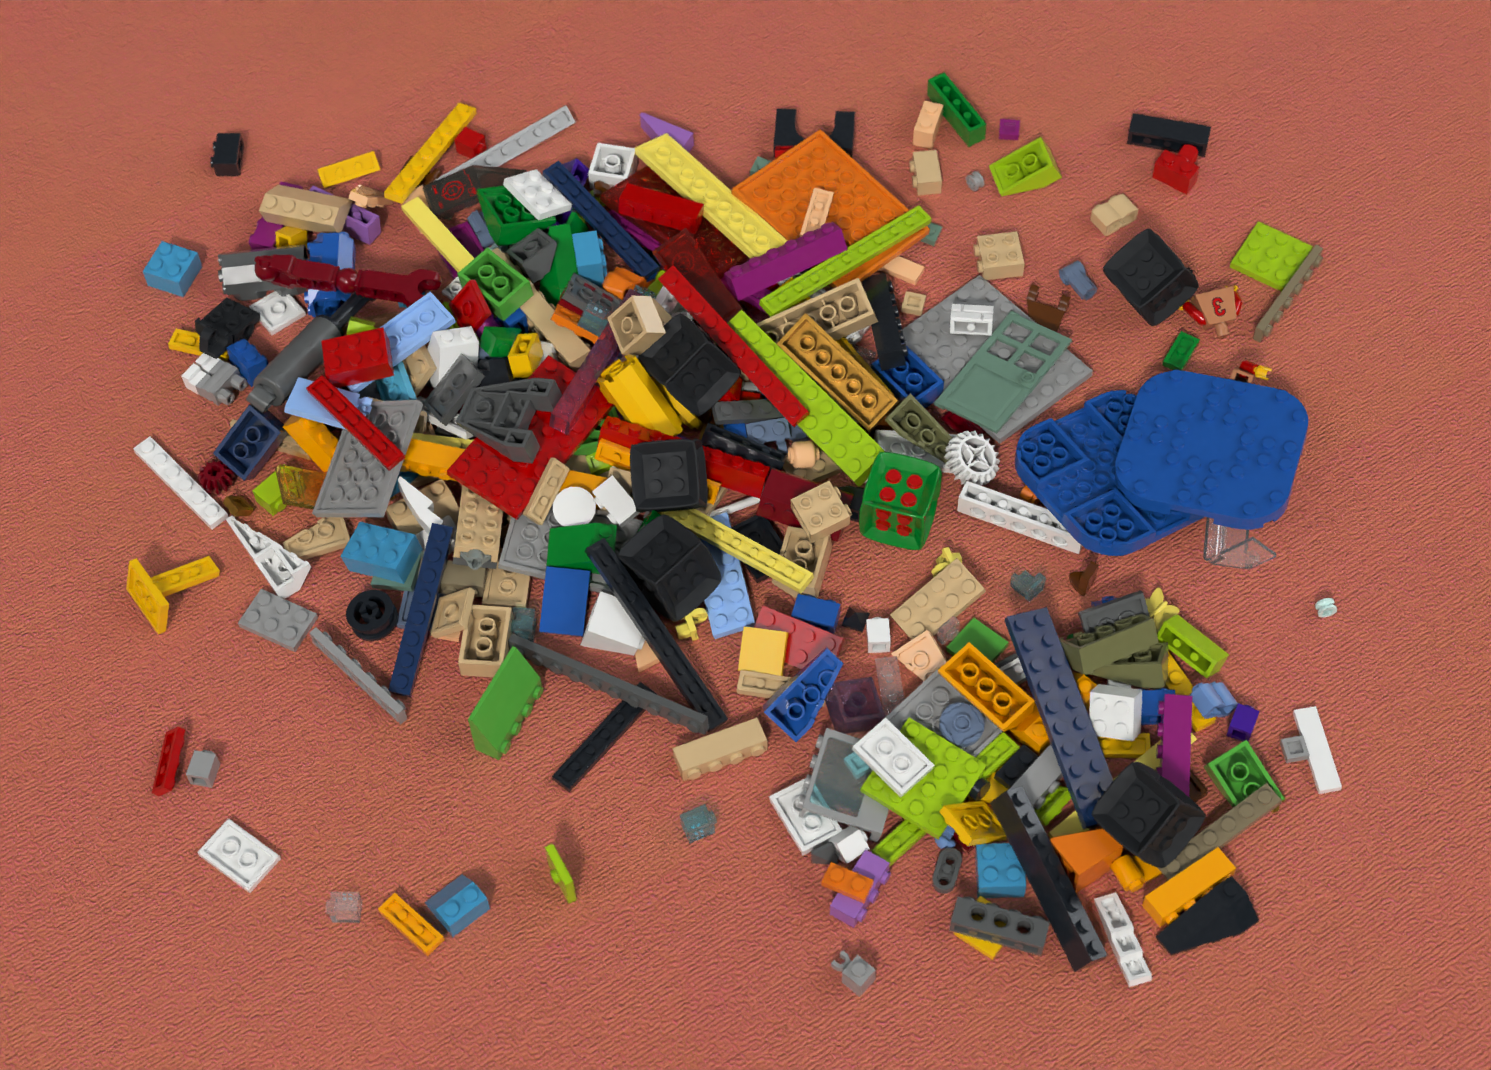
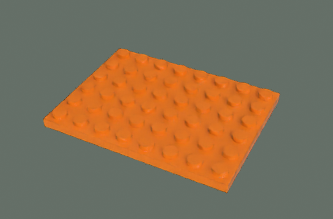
[731,129,930,289]

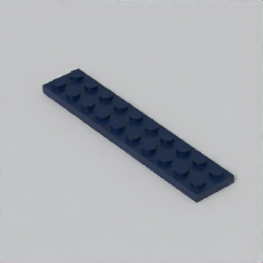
[1004,607,1113,830]

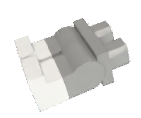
[181,353,248,406]

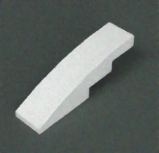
[397,476,455,555]
[1094,893,1152,987]

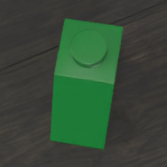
[479,326,522,357]

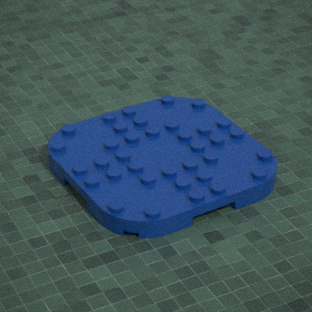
[1115,370,1308,530]
[1014,390,1204,556]

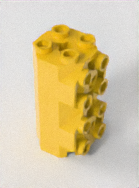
[597,354,683,436]

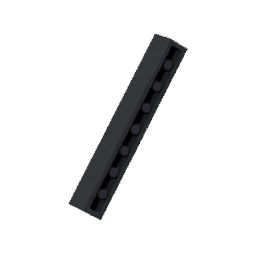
[990,786,1108,972]

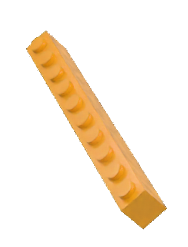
[400,438,607,510]

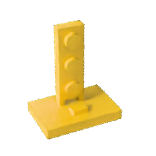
[126,556,220,634]

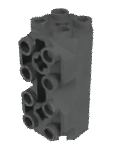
[218,244,308,301]

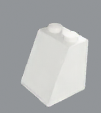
[427,326,479,388]
[580,591,645,655]

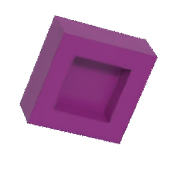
[999,119,1020,140]

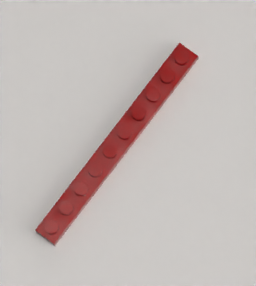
[658,265,810,427]

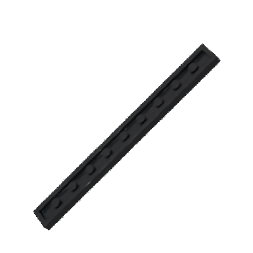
[585,538,728,733]

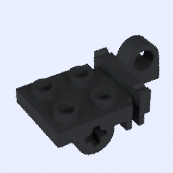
[195,297,260,359]

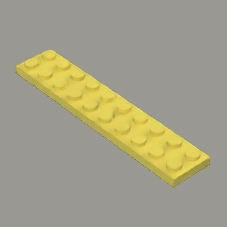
[635,133,787,258]

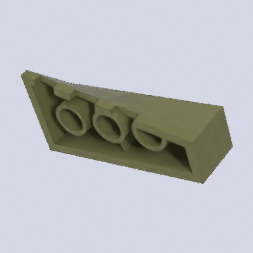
[1059,614,1159,675]

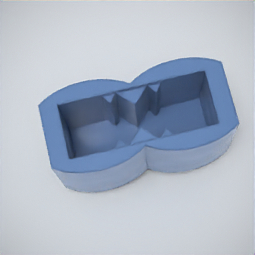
[1189,682,1238,719]

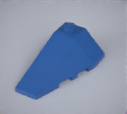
[763,647,843,742]

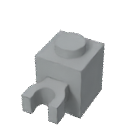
[831,951,876,997]

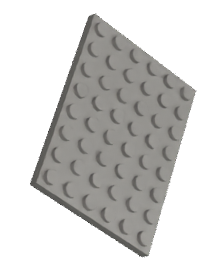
[901,275,1093,444]

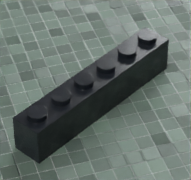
[862,273,908,371]

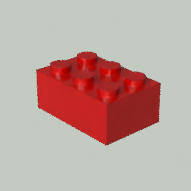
[321,327,394,388]

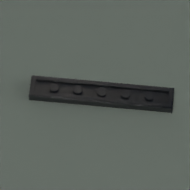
[552,682,657,792]

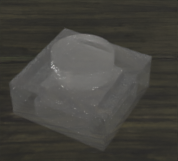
[937,616,960,645]

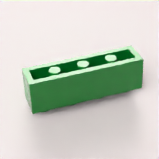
[927,72,986,147]

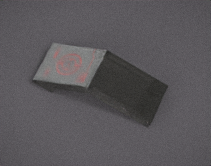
[423,165,526,220]

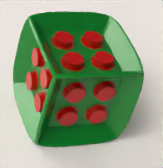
[859,452,942,550]

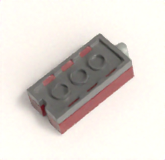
[554,273,624,348]

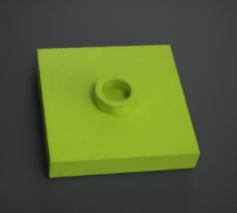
[545,844,577,904]

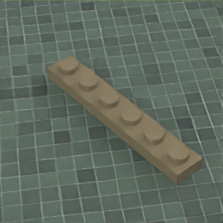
[1253,245,1323,343]
[1158,783,1282,881]

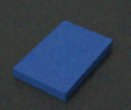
[539,566,590,637]

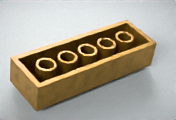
[777,313,899,432]

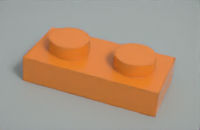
[821,862,874,903]

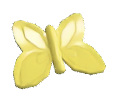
[1145,588,1180,633]

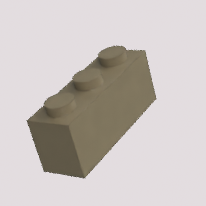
[417,558,487,598]

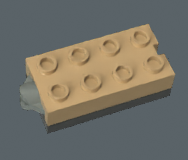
[453,485,503,570]

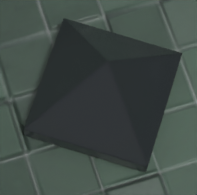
[842,607,870,633]

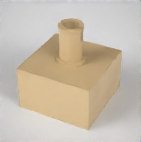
[607,296,666,355]

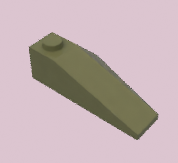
[884,393,952,463]
[1075,642,1168,690]

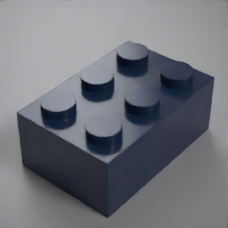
[213,404,288,481]

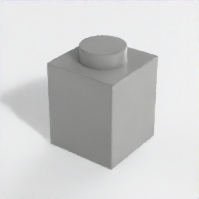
[186,750,220,788]

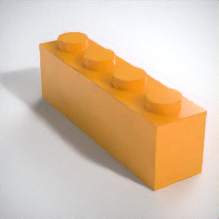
[1142,847,1236,927]

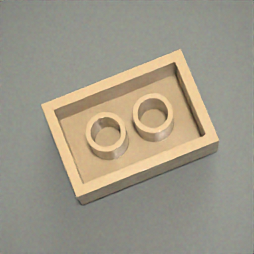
[458,605,514,678]

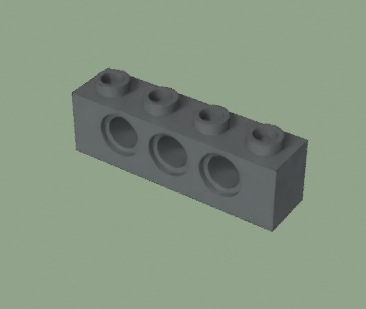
[949,896,1050,956]

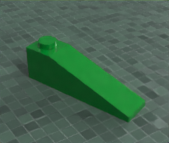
[539,223,578,307]

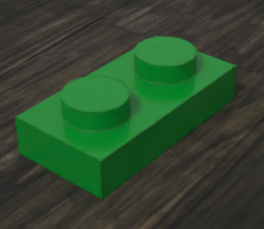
[1162,331,1200,371]

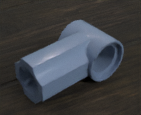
[467,210,494,249]
[1059,260,1097,301]

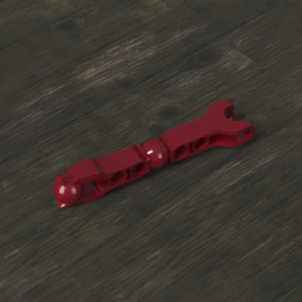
[254,254,442,308]

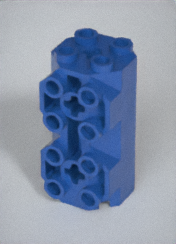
[304,232,356,318]

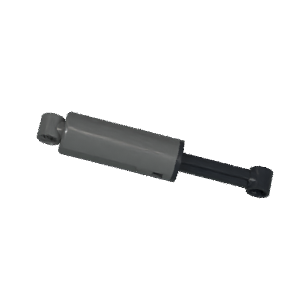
[246,291,376,413]

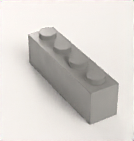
[994,744,1063,813]

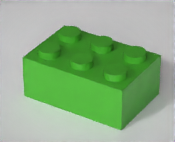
[457,248,534,321]

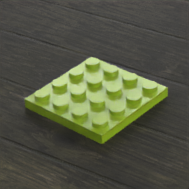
[860,717,987,840]

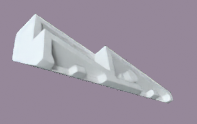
[226,516,311,599]

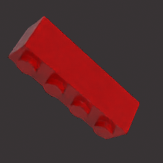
[619,183,704,234]

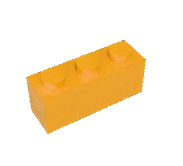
[283,415,338,472]

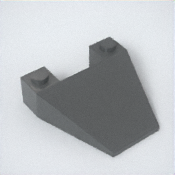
[456,378,563,464]

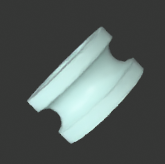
[1315,598,1338,618]

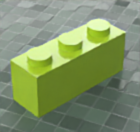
[1157,614,1229,679]

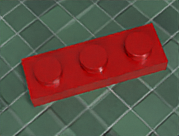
[152,727,185,796]

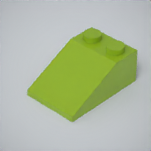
[989,137,1062,196]

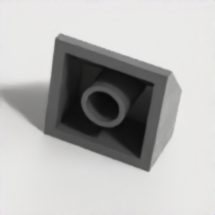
[506,228,557,283]

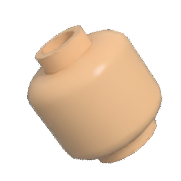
[787,441,820,469]

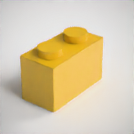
[508,333,543,378]

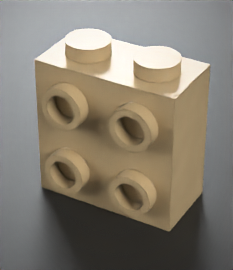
[973,232,1024,280]
[791,481,852,543]

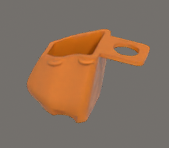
[602,267,655,302]

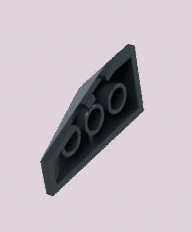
[1156,876,1259,956]

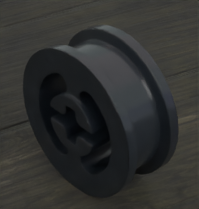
[346,590,398,641]

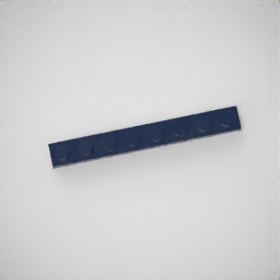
[543,161,659,279]
[388,523,455,697]

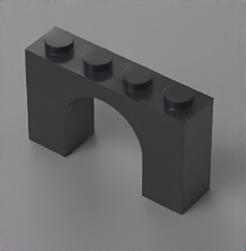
[773,108,855,158]

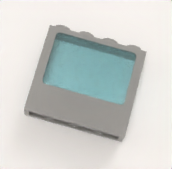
[797,728,889,842]

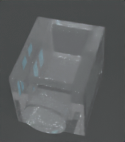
[326,892,362,923]

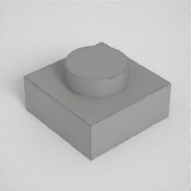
[1280,735,1310,763]

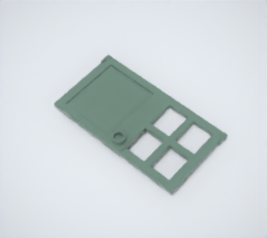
[934,311,1072,434]

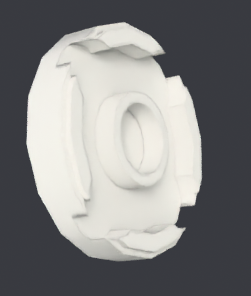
[553,487,596,527]

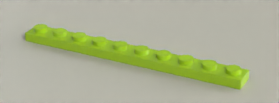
[759,205,932,317]

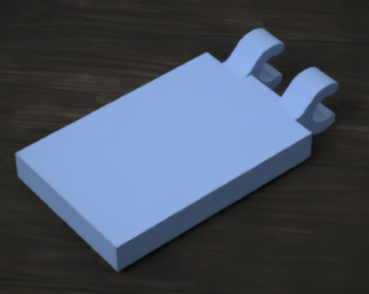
[284,377,373,430]

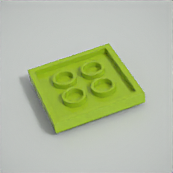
[1230,221,1313,292]

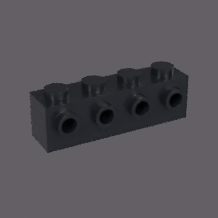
[701,423,787,479]

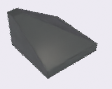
[811,842,838,865]

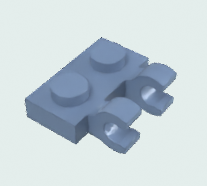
[745,417,791,454]

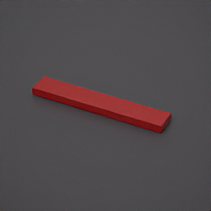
[306,375,406,471]

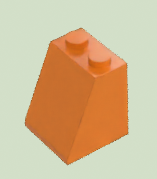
[1050,829,1123,893]

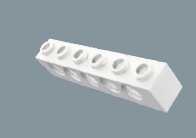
[957,481,1082,554]

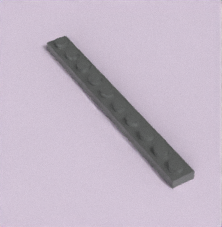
[508,634,709,735]

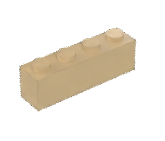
[673,718,768,781]

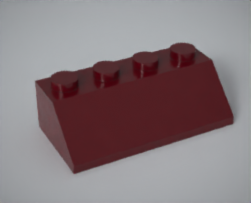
[756,468,854,542]

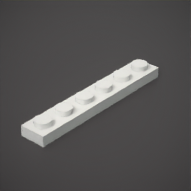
[133,436,229,530]

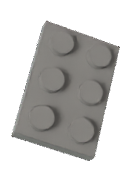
[238,589,318,652]

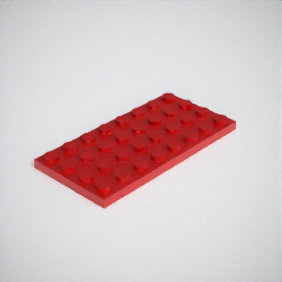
[447,355,615,520]

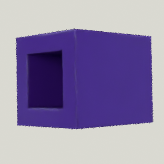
[1226,703,1260,742]

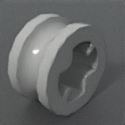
[966,171,985,191]

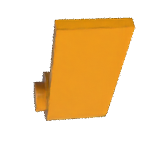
[1110,855,1162,892]

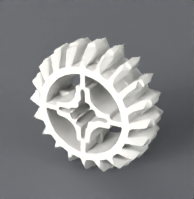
[943,431,1000,486]

